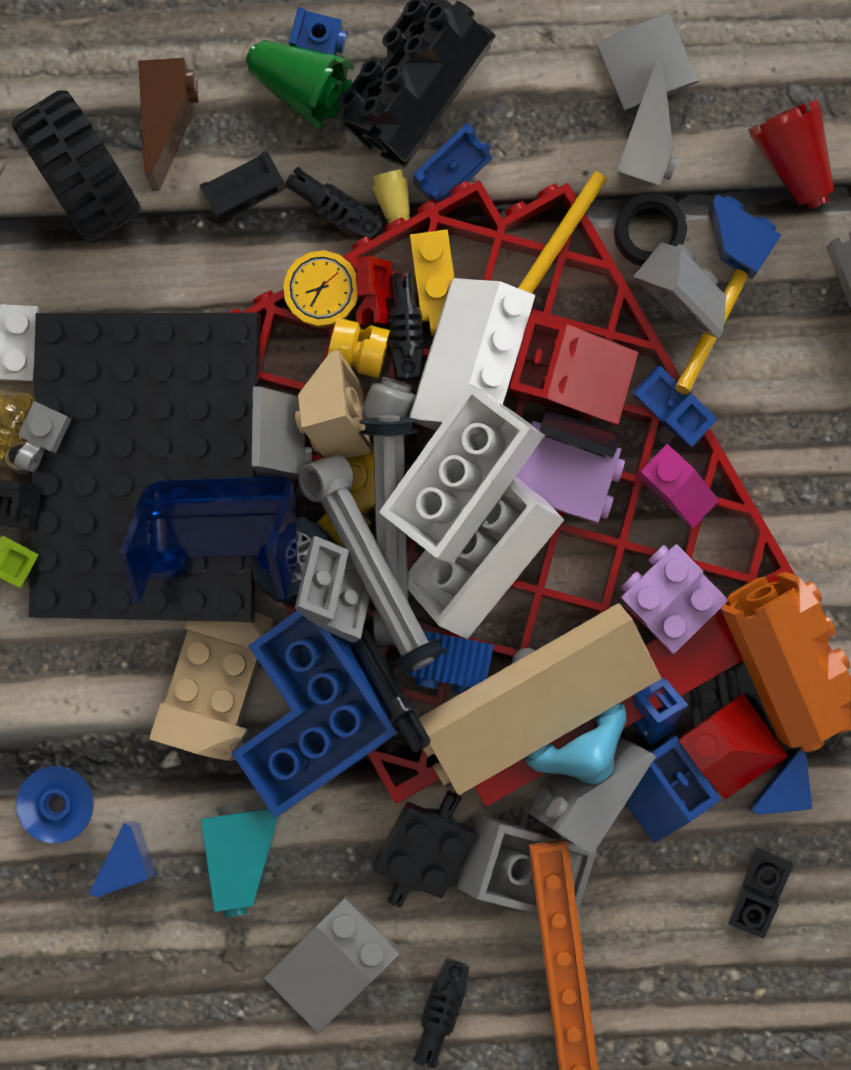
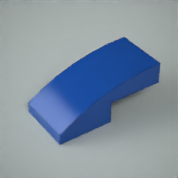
[631,366,718,447]

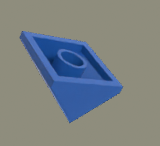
[89,820,157,898]

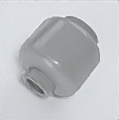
[362,377,415,419]

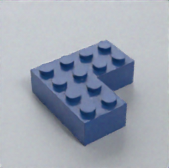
[232,611,401,818]

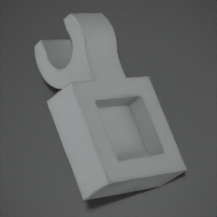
[14,401,72,473]

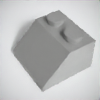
[633,242,726,339]

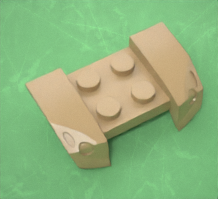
[149,612,277,761]

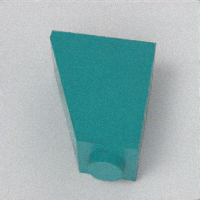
[201,808,280,917]

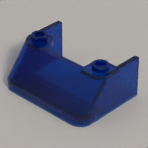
[119,476,297,603]

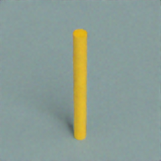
[518,171,607,294]
[675,269,748,395]

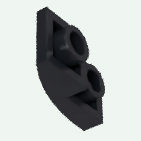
[728,848,793,939]

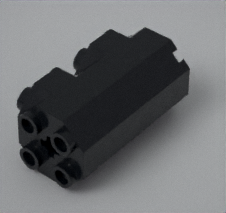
[339,0,496,168]

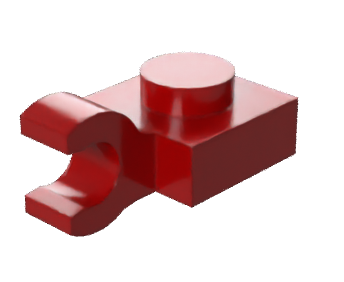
[356,256,392,327]

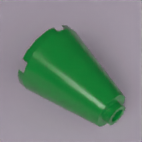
[246,40,354,129]

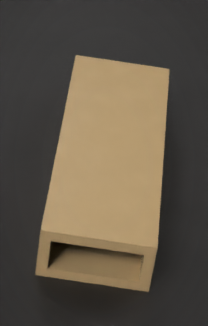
[419,603,662,795]

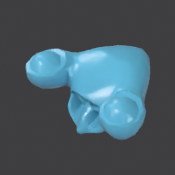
[525,703,627,784]

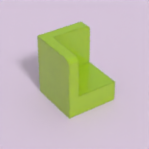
[0,535,39,588]

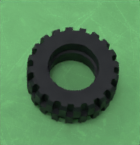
[11,90,141,243]

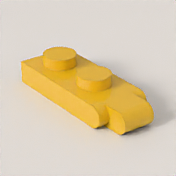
[410,229,454,336]

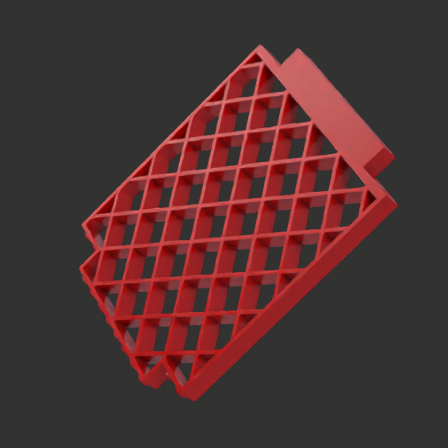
[228,180,796,807]

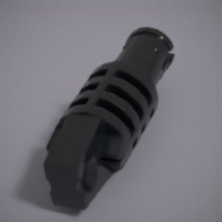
[285,167,383,240]
[388,272,424,380]
[413,958,469,1068]

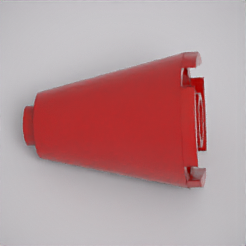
[748,99,834,209]

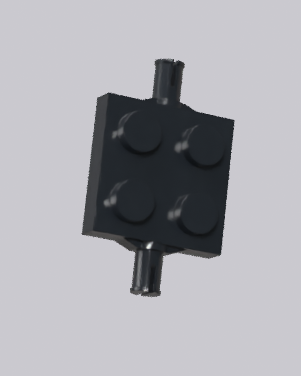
[372,790,477,908]

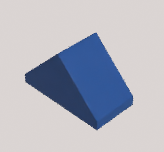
[747,750,812,815]

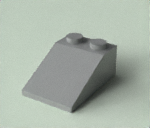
[617,60,678,186]
[252,387,313,480]
[529,737,656,855]
[457,814,597,914]
[264,895,400,1033]

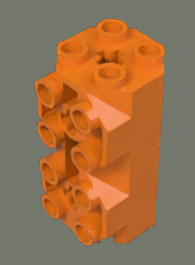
[721,572,851,752]

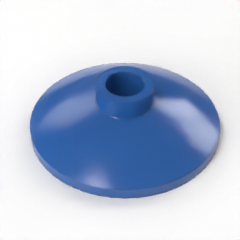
[16,766,94,843]

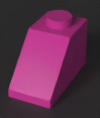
[636,444,719,529]

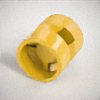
[328,318,390,379]

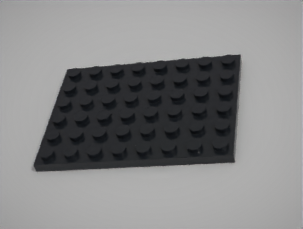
[28,313,261,622]

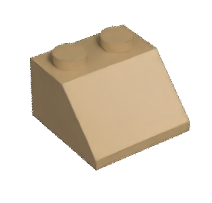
[295,349,372,459]

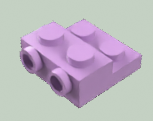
[619,544,728,654]

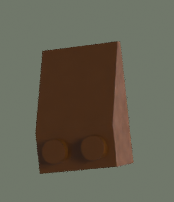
[138,58,199,191]

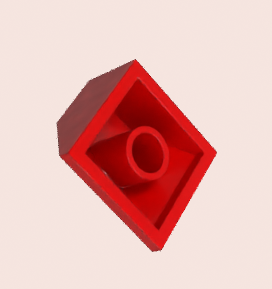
[679,693,788,800]

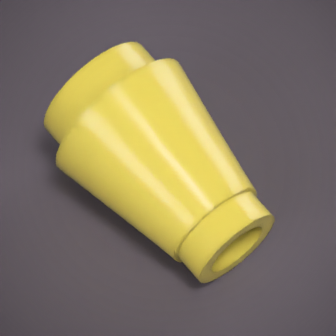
[371,169,410,224]

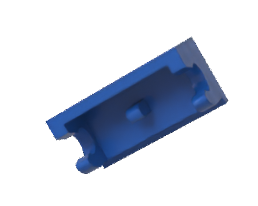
[413,122,493,203]

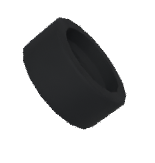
[614,192,687,266]

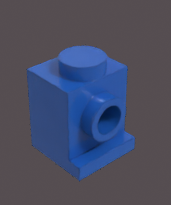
[289,7,348,55]
[632,678,688,746]

